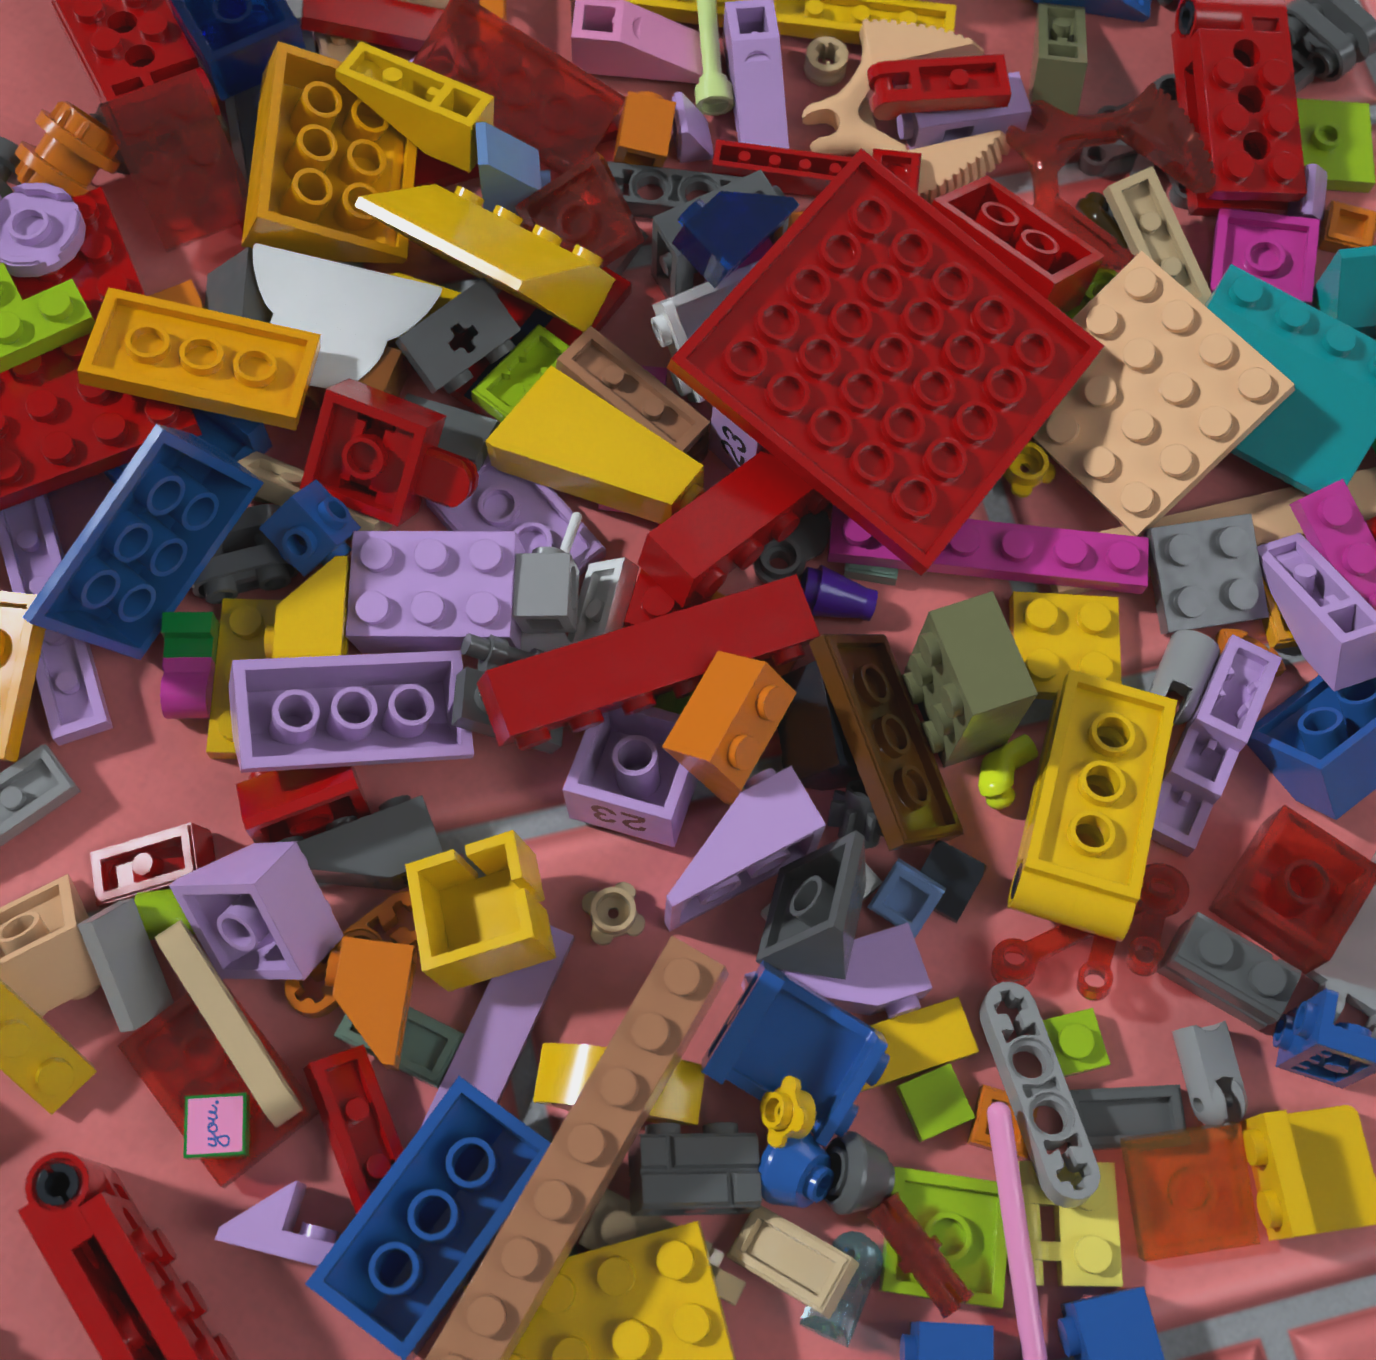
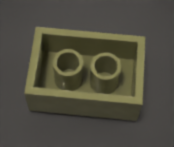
[902,591,1038,768]

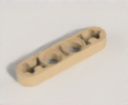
[155,920,303,1128]

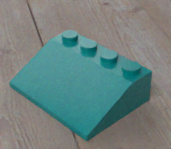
[1205,264,1376,495]

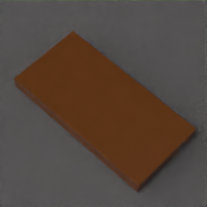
[809,634,964,851]

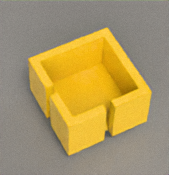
[405,830,556,992]

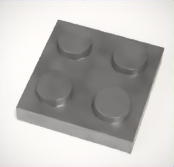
[1144,513,1269,634]

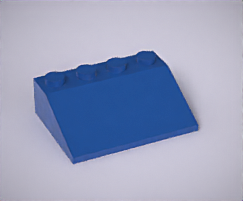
[23,424,264,660]

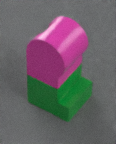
[160,612,220,719]

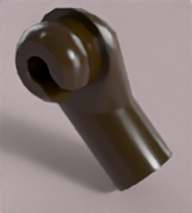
[1075,192,1128,258]

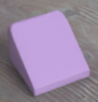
[672,92,714,163]
[1287,164,1327,221]

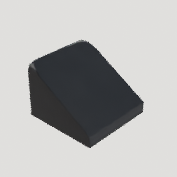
[920,840,987,923]

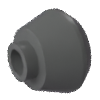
[824,1131,895,1215]

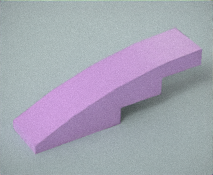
[1151,634,1282,857]

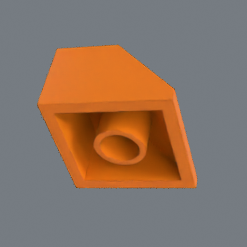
[662,651,797,805]

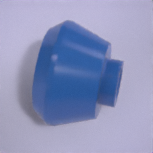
[758,1132,834,1208]

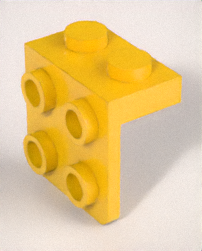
[1241,1105,1376,1241]

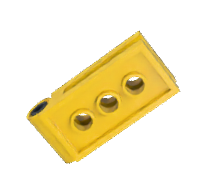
[1007,669,1177,942]

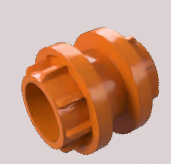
[15,101,121,197]

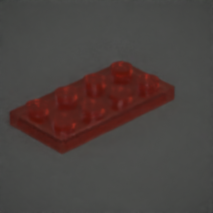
[412,0,626,182]

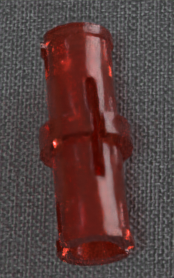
[867,1192,974,1319]

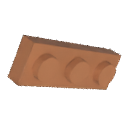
[556,326,710,454]

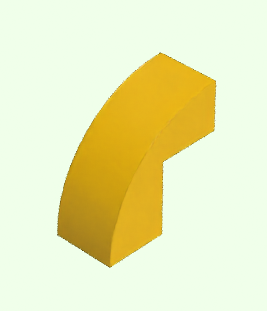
[533,1043,705,1125]

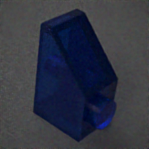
[672,191,800,288]

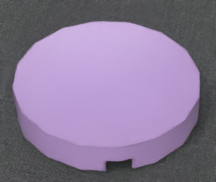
[0,183,86,277]

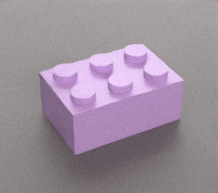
[345,531,526,654]

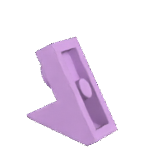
[215,1181,338,1266]

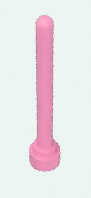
[987,1102,1048,1360]

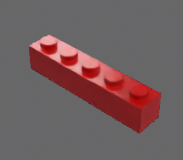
[712,139,852,197]

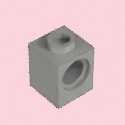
[512,547,579,633]

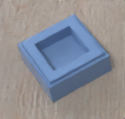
[867,858,947,938]

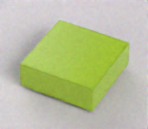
[895,1063,975,1143]

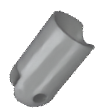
[1149,629,1221,726]
[1172,1021,1248,1128]

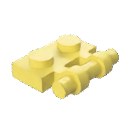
[1018,1161,1123,1287]

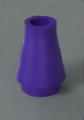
[800,565,878,621]

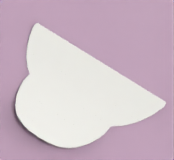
[253,243,442,388]

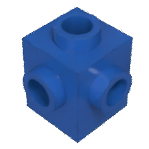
[259,479,361,577]

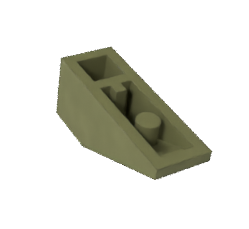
[1029,2,1088,122]

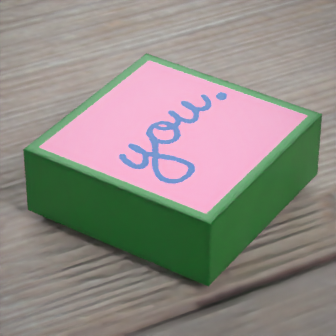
[183,1093,250,1160]

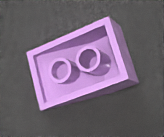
[664,766,826,932]

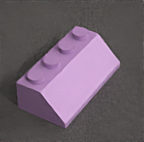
[228,650,475,773]

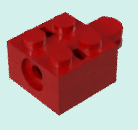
[299,378,479,527]

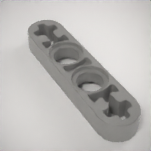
[979,982,1101,1208]

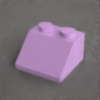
[169,841,344,980]

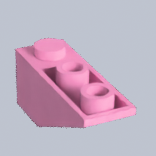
[571,0,703,84]

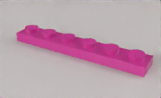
[827,505,1149,594]

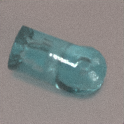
[799,1231,883,1347]

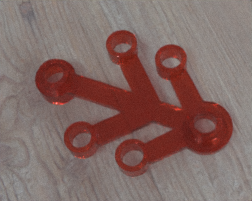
[990,863,1189,1001]

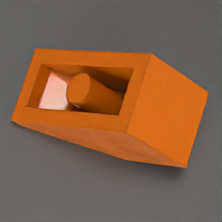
[325,936,418,1071]

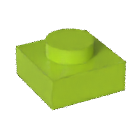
[1043,1008,1111,1077]

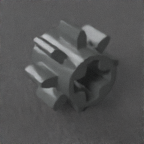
[827,779,884,849]

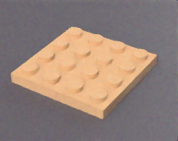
[1032,250,1295,537]

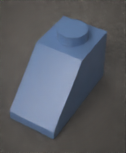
[475,122,552,222]

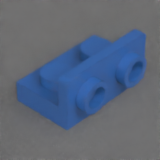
[1273,988,1376,1089]

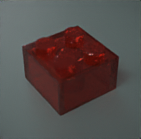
[1208,804,1376,974]

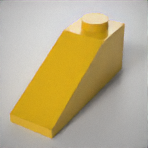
[336,41,494,173]

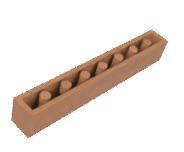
[425,936,729,1360]

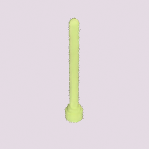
[695,0,734,115]

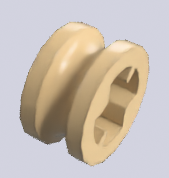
[804,36,848,87]

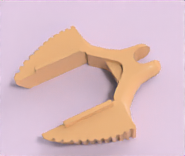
[802,19,1011,205]

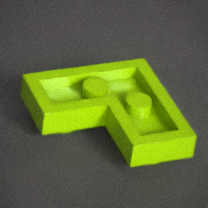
[0,263,95,373]

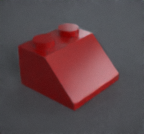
[236,766,371,843]

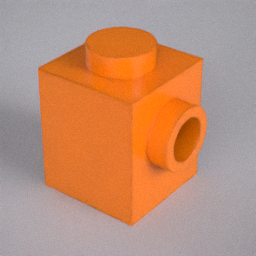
[612,91,676,168]

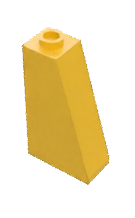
[485,365,706,524]

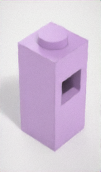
[896,71,1032,150]

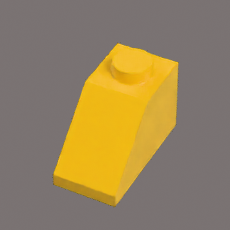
[264,556,350,658]

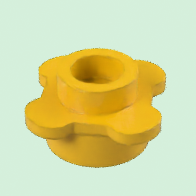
[1002,441,1056,498]
[760,1076,816,1148]

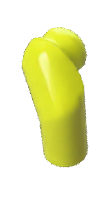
[978,734,1038,810]

